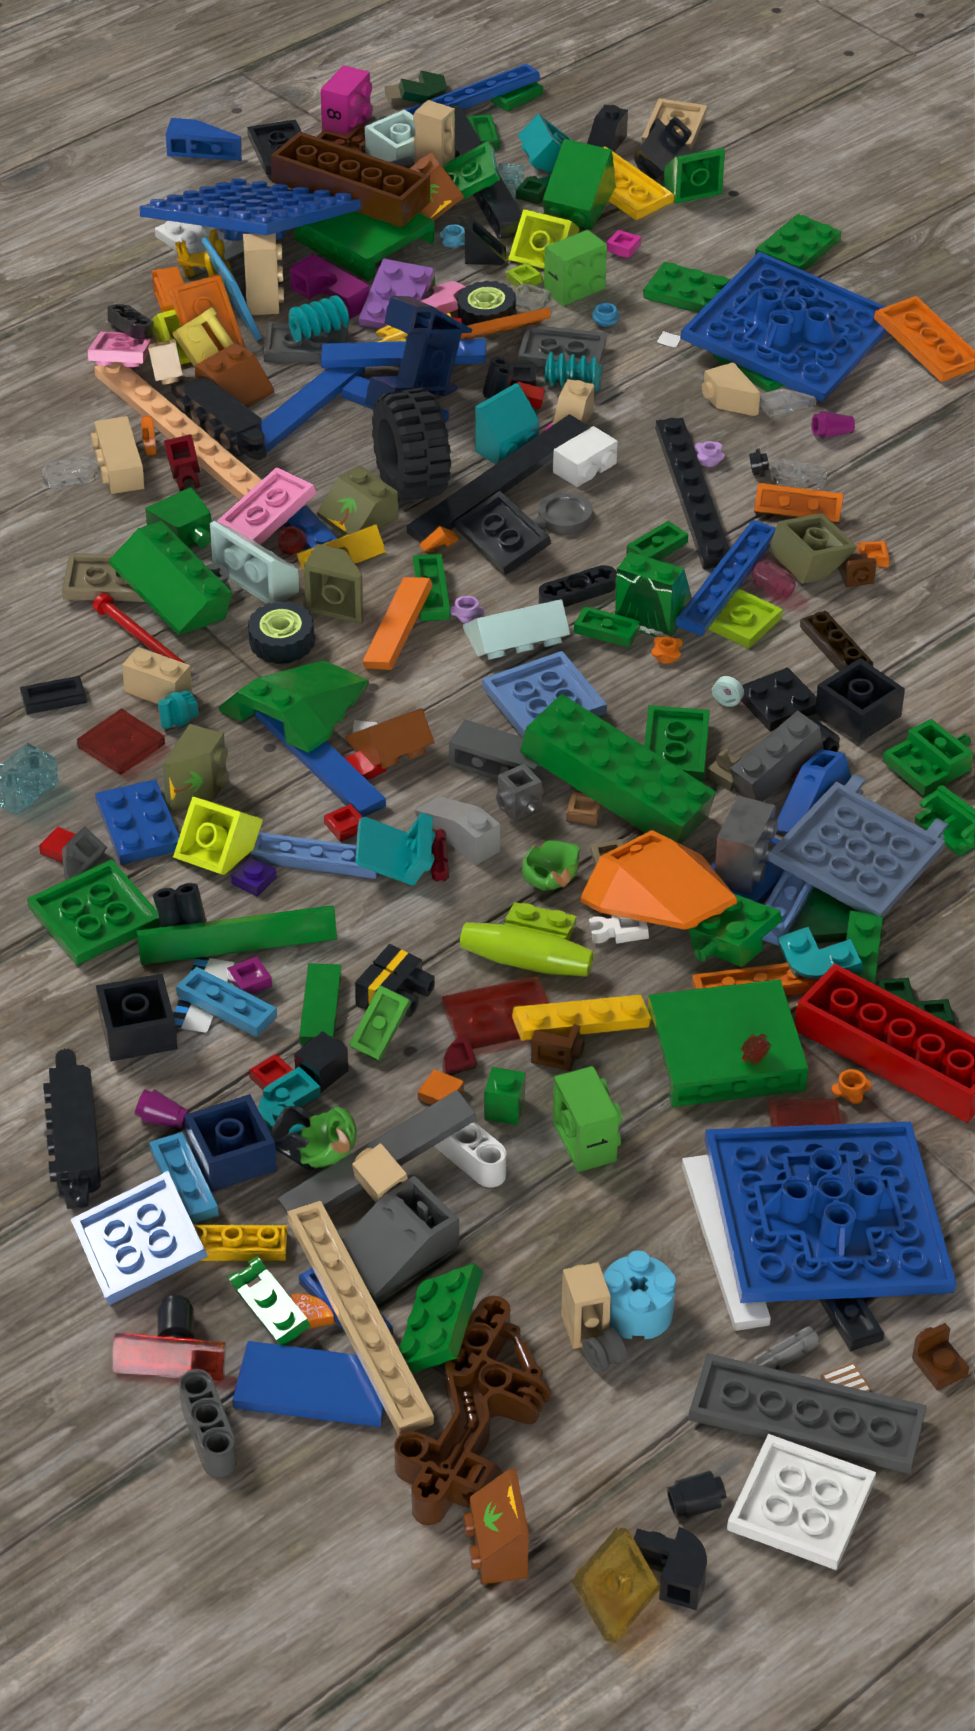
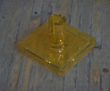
[571,1527,660,1643]

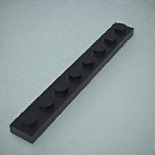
[655,418,729,569]

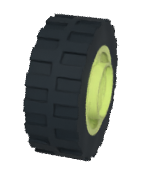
[457,281,517,326]
[248,601,315,664]

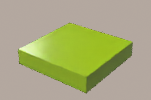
[709,588,783,649]

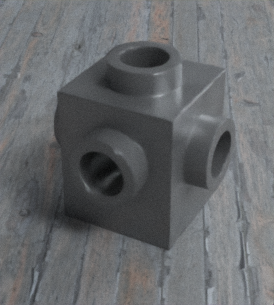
[496,764,544,821]

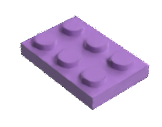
[358,259,434,329]

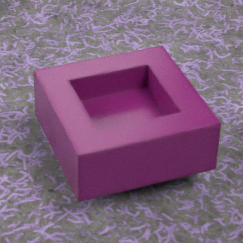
[227,956,272,995]

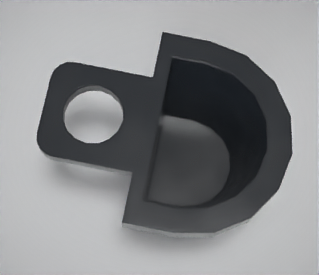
[634,117,694,179]

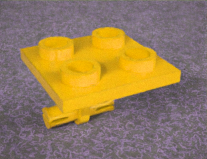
[175,229,231,278]

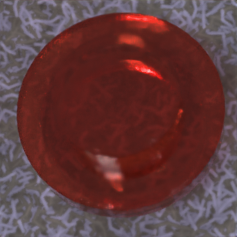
[278,526,307,554]
[741,1033,772,1066]

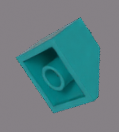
[518,113,572,174]
[475,383,539,465]

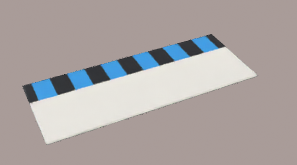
[173,957,235,1033]

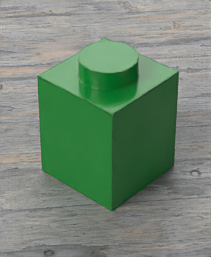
[484,1067,526,1125]

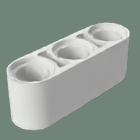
[434,1122,507,1188]

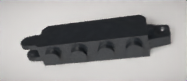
[171,377,266,460]
[43,1048,101,1209]

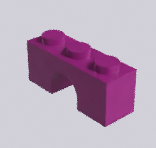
[290,254,370,320]

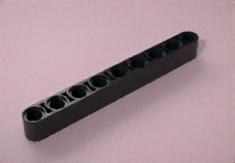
[452,105,522,239]

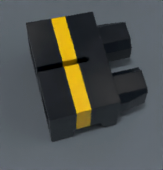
[355,943,435,1017]

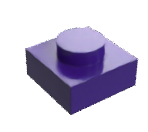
[231,856,277,897]

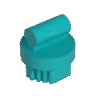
[158,690,199,729]

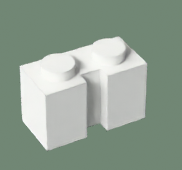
[553,426,618,487]

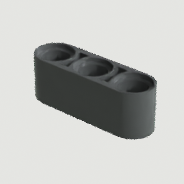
[179,1369,237,1478]

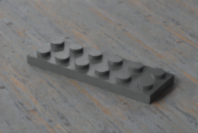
[689,1353,927,1474]

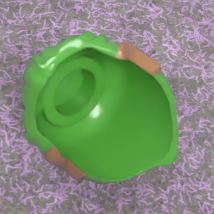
[522,840,580,891]
[299,1107,357,1169]

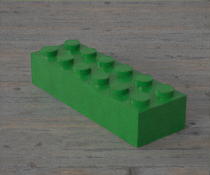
[520,694,716,844]

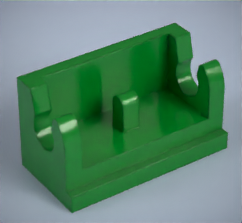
[914,785,975,857]

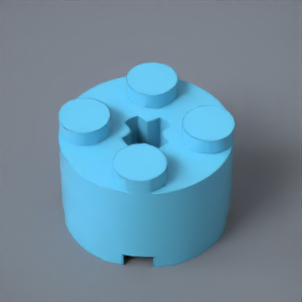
[603,1250,676,1339]

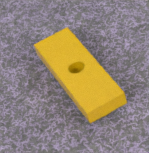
[297,524,386,573]
[194,1225,288,1261]

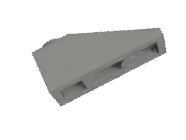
[415,796,500,866]

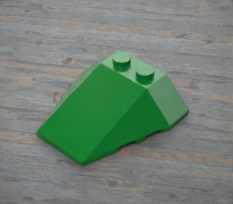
[219,660,369,753]

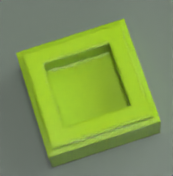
[506,263,543,291]

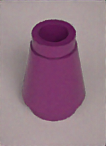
[811,411,855,439]
[135,1089,189,1129]

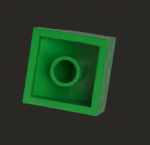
[664,148,725,204]

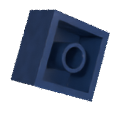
[184,1094,277,1192]

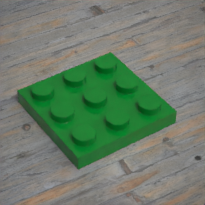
[27,859,160,965]

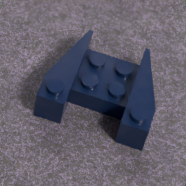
[365,296,472,407]

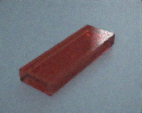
[112,1333,226,1382]

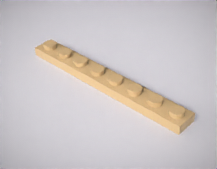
[287,1201,434,1436]

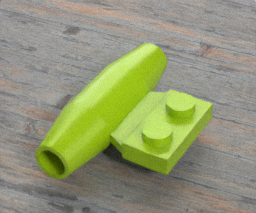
[460,902,594,977]

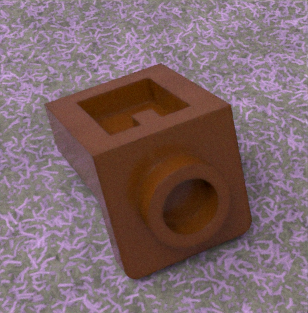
[838,553,877,587]
[531,1024,585,1071]
[912,1323,969,1390]

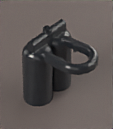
[483,357,513,400]
[153,883,207,927]

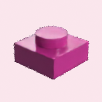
[606,230,641,258]

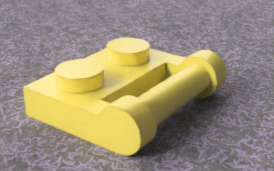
[172,307,234,367]

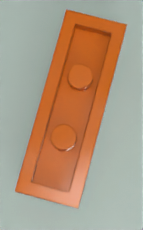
[754,483,844,523]

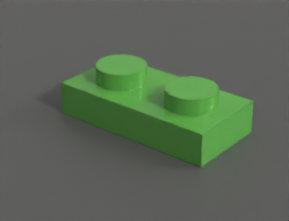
[349,985,411,1062]

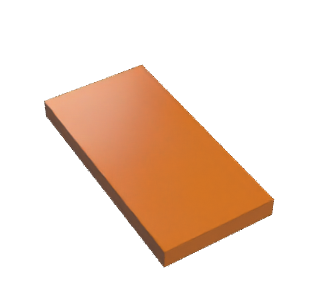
[874,296,975,383]

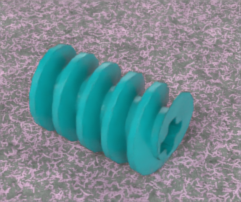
[288,295,349,342]
[545,352,603,392]

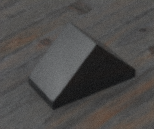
[465,215,506,265]

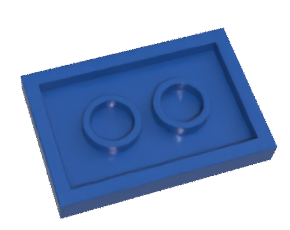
[95,779,180,865]

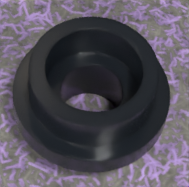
[749,448,770,477]

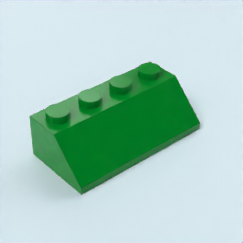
[109,520,232,636]

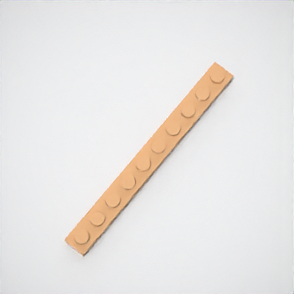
[94,362,262,500]

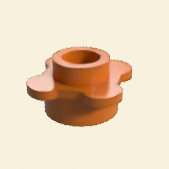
[651,636,683,664]
[831,1069,872,1104]

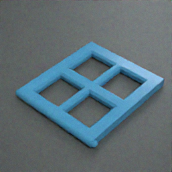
[201,237,262,341]

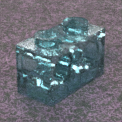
[0,743,59,816]

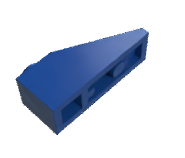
[165,118,242,161]

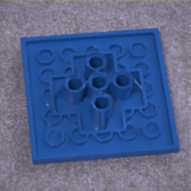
[140,178,361,241]
[680,252,888,402]
[704,1121,956,1303]

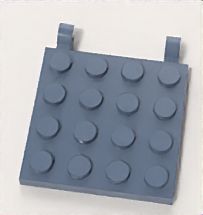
[768,774,948,917]

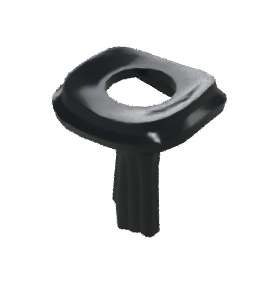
[270,1106,315,1171]

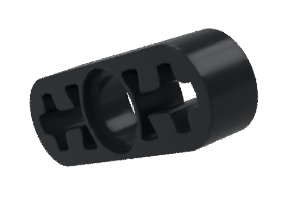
[107,304,154,339]
[538,565,617,607]

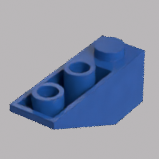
[776,749,851,835]

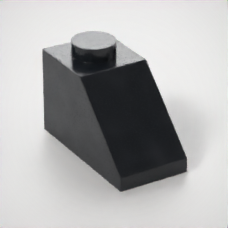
[587,104,628,152]

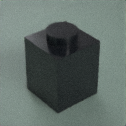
[294,1031,348,1094]

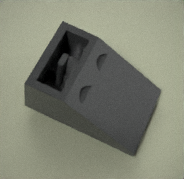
[342,1176,459,1300]

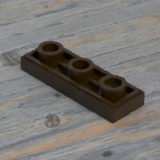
[800,611,874,671]

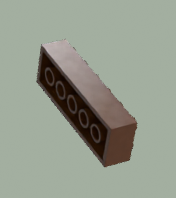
[271,131,430,227]

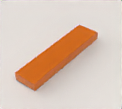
[460,307,552,340]
[362,577,433,670]
[692,963,818,995]

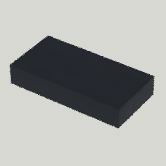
[20,676,87,715]

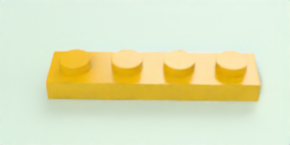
[512,994,651,1041]

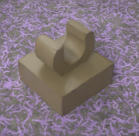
[706,748,742,792]

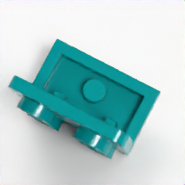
[356,812,435,886]

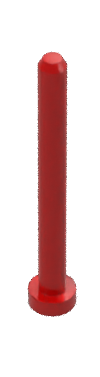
[93,593,186,664]

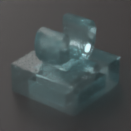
[498,163,525,191]

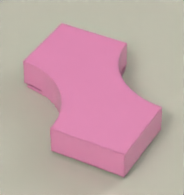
[421,281,466,314]

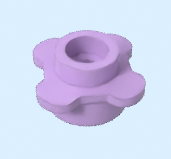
[695,441,725,467]
[450,596,485,623]

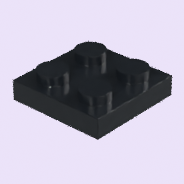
[741,667,816,731]

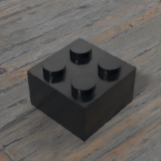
[815,658,905,743]
[96,973,178,1062]

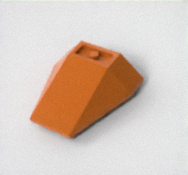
[580,830,737,930]

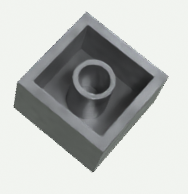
[715,795,778,894]

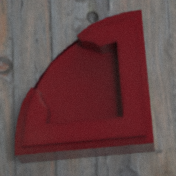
[442,1033,478,1076]

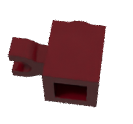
[164,434,201,492]

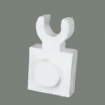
[589,915,649,944]

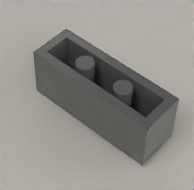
[730,711,824,802]
[449,720,548,781]

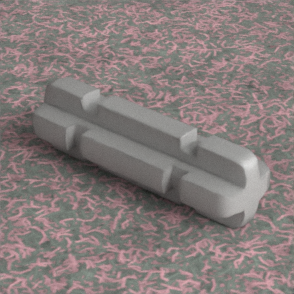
[754,1327,819,1369]

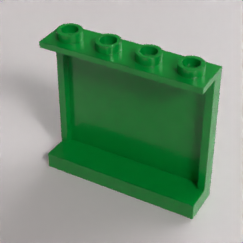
[294,211,434,281]
[648,979,808,1107]

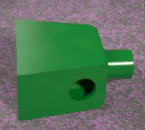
[145,487,212,548]

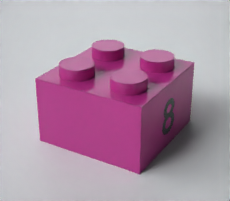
[321,65,373,136]

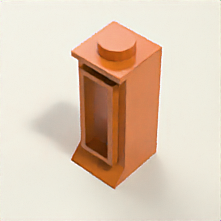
[152,266,184,313]

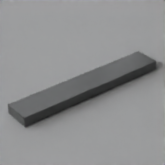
[278,1090,477,1215]

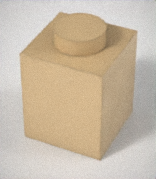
[352,1143,408,1203]

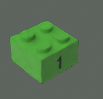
[544,230,607,306]
[553,1066,622,1172]

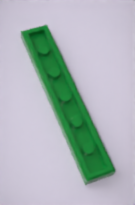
[137,905,337,965]

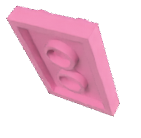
[88,331,154,367]
[217,467,317,545]

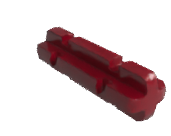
[431,829,449,882]

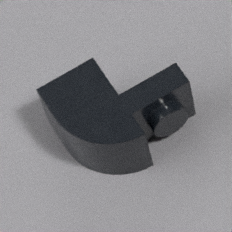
[631,1527,707,1611]

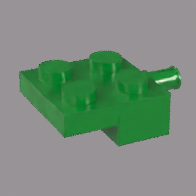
[882,719,973,796]
[689,894,782,967]

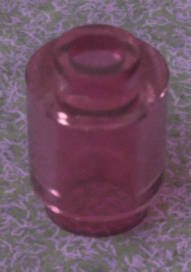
[751,559,796,600]

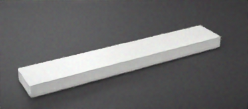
[682,1155,771,1331]

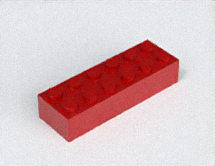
[795,963,975,1123]

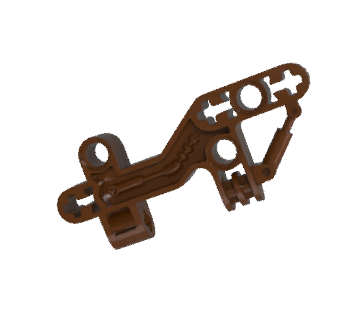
[394,1296,552,1525]

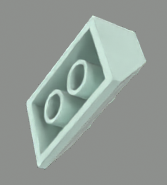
[210,521,299,604]
[463,599,570,660]

